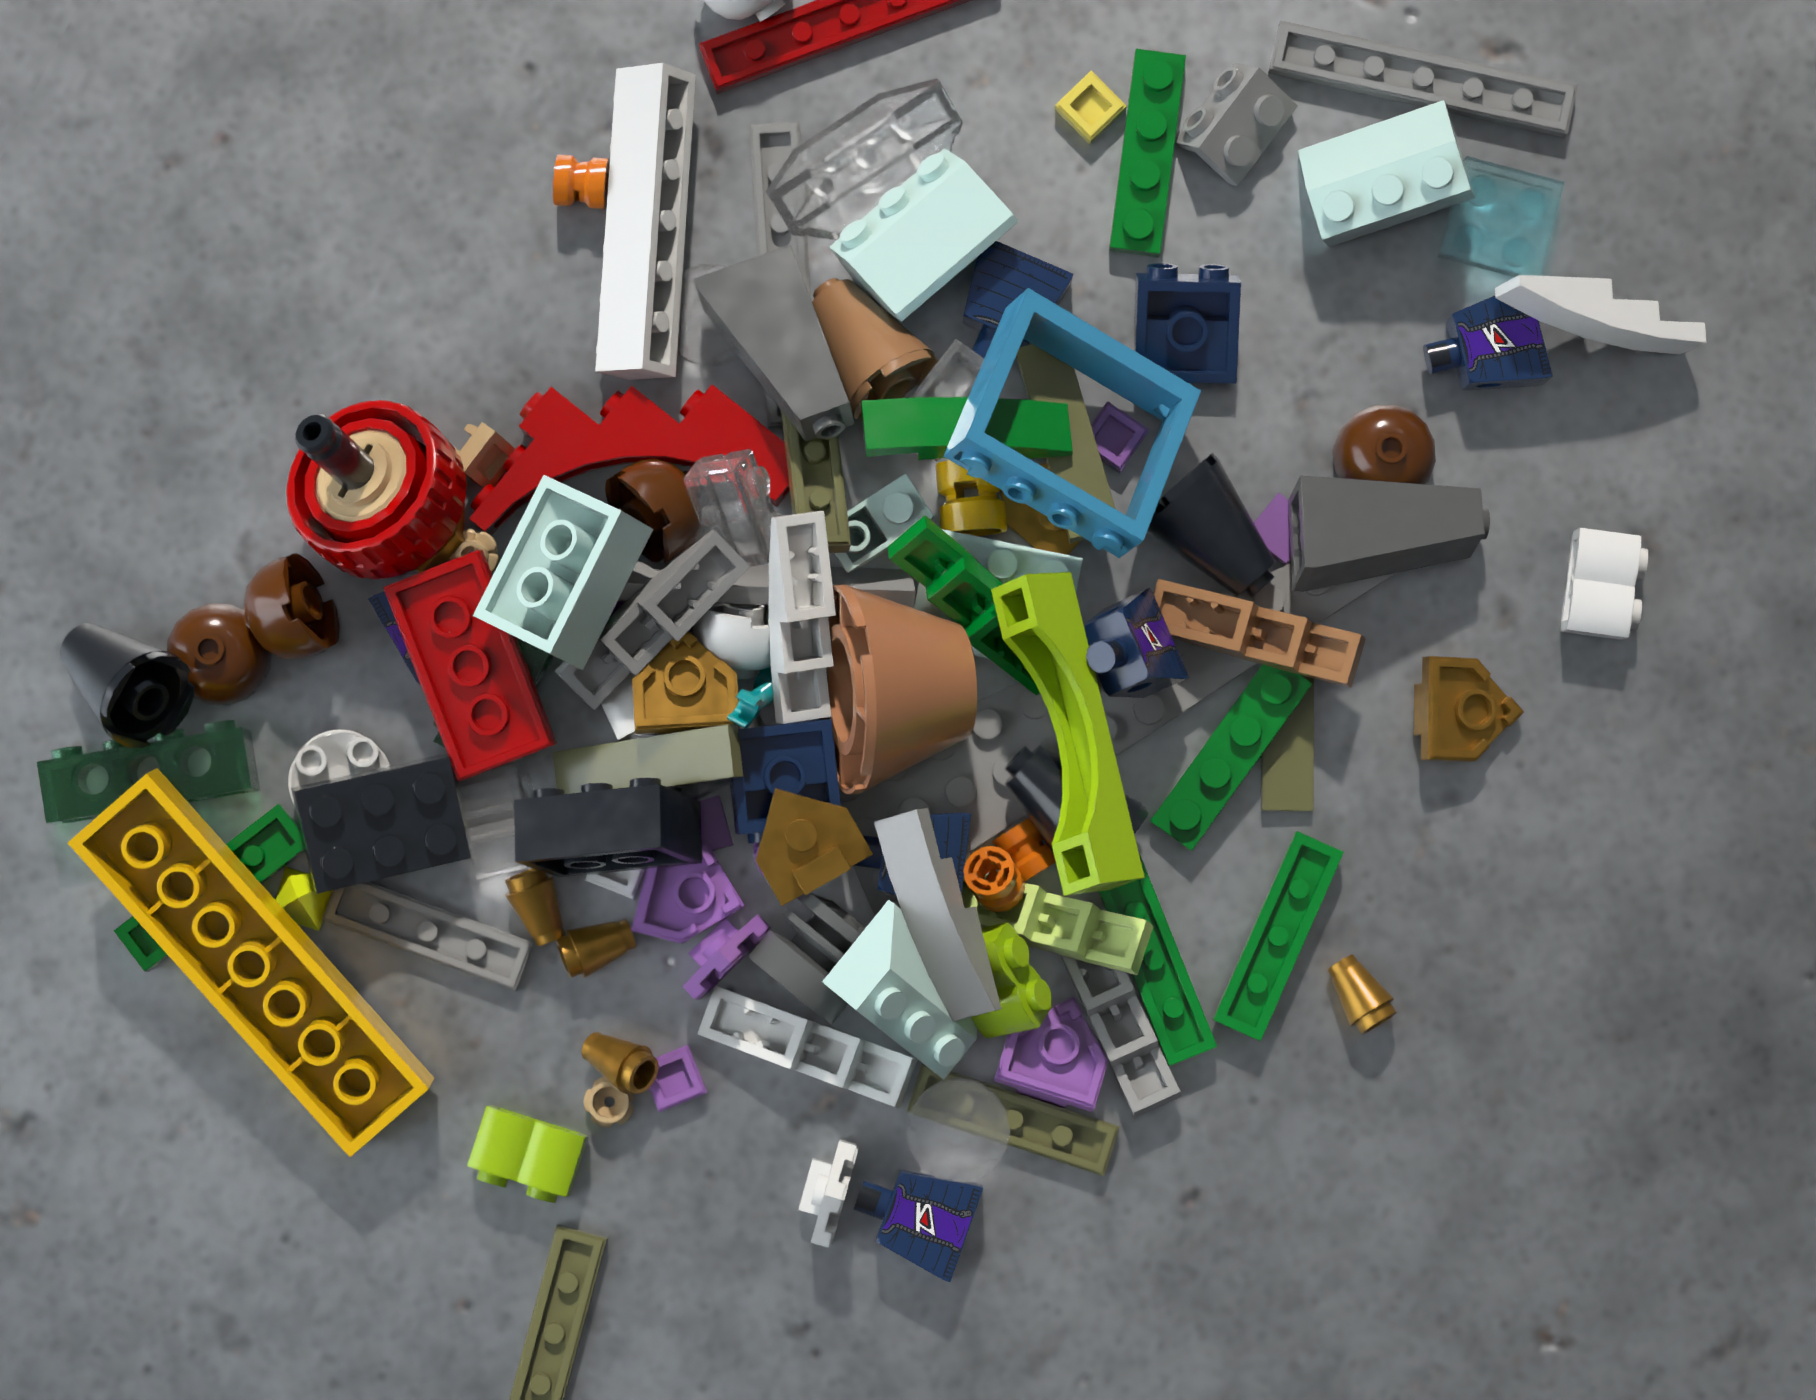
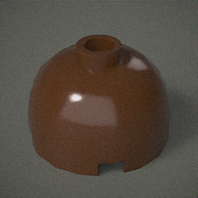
[1332,404,1436,484]
[605,459,703,563]
[243,553,340,659]
[167,603,272,706]

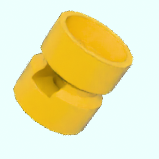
[935,460,1007,537]

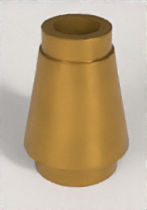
[505,868,565,946]
[556,919,636,978]
[1327,954,1397,1035]
[581,1032,659,1094]

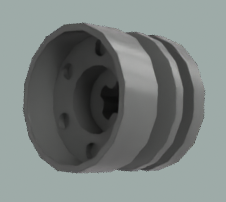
[748,893,866,1025]

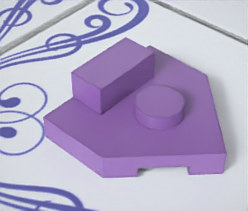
[631,841,745,944]
[682,914,771,1000]
[993,996,1109,1112]

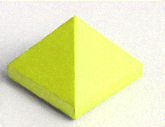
[275,867,333,931]

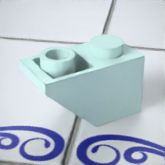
[834,473,934,574]

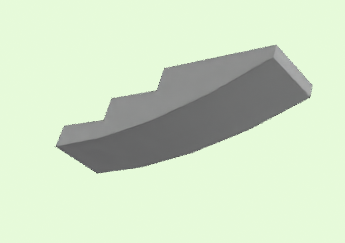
[554,529,750,710]
[874,808,1001,1021]
[1060,900,1182,1118]

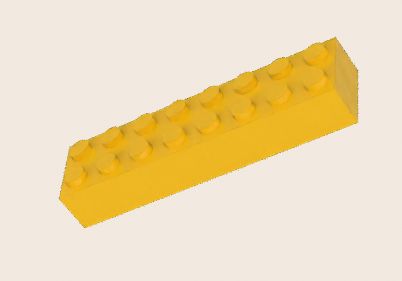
[67,768,435,1157]

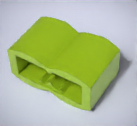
[971,922,1052,1039]
[467,1105,589,1203]

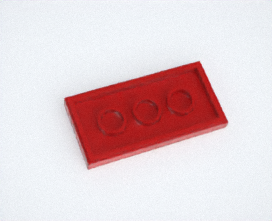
[383,549,558,782]

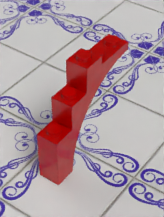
[469,384,790,536]

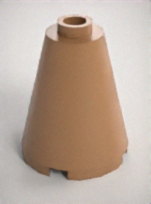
[812,278,941,422]

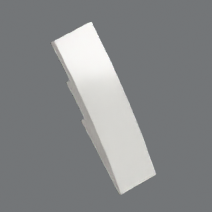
[1495,275,1707,355]
[769,511,836,724]
[697,986,918,1108]

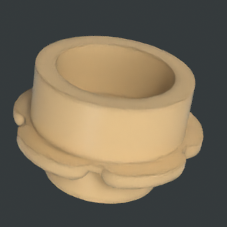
[449,529,499,573]
[584,1076,635,1128]

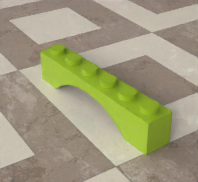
[991,572,1145,896]

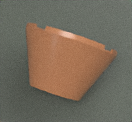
[820,584,977,794]

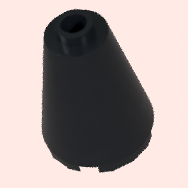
[1147,452,1275,597]
[60,623,195,748]
[1004,745,1150,854]

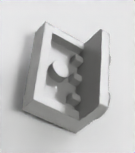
[1176,63,1298,186]

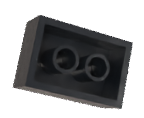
[291,754,471,894]
[514,778,702,878]

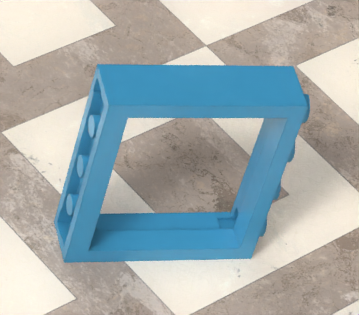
[944,288,1201,558]

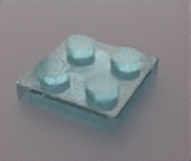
[1438,156,1565,277]

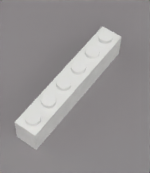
[595,63,696,380]

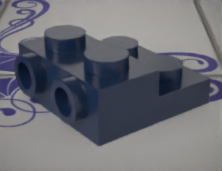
[1134,263,1241,384]
[730,719,841,843]

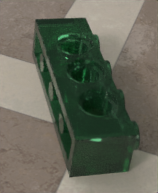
[37,720,260,825]

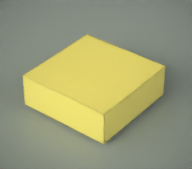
[1054,70,1127,145]

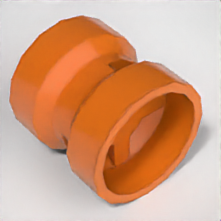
[553,154,610,210]
[992,818,1056,881]
[963,846,1025,912]

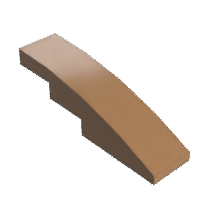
[1153,579,1366,688]

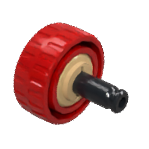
[286,400,467,579]

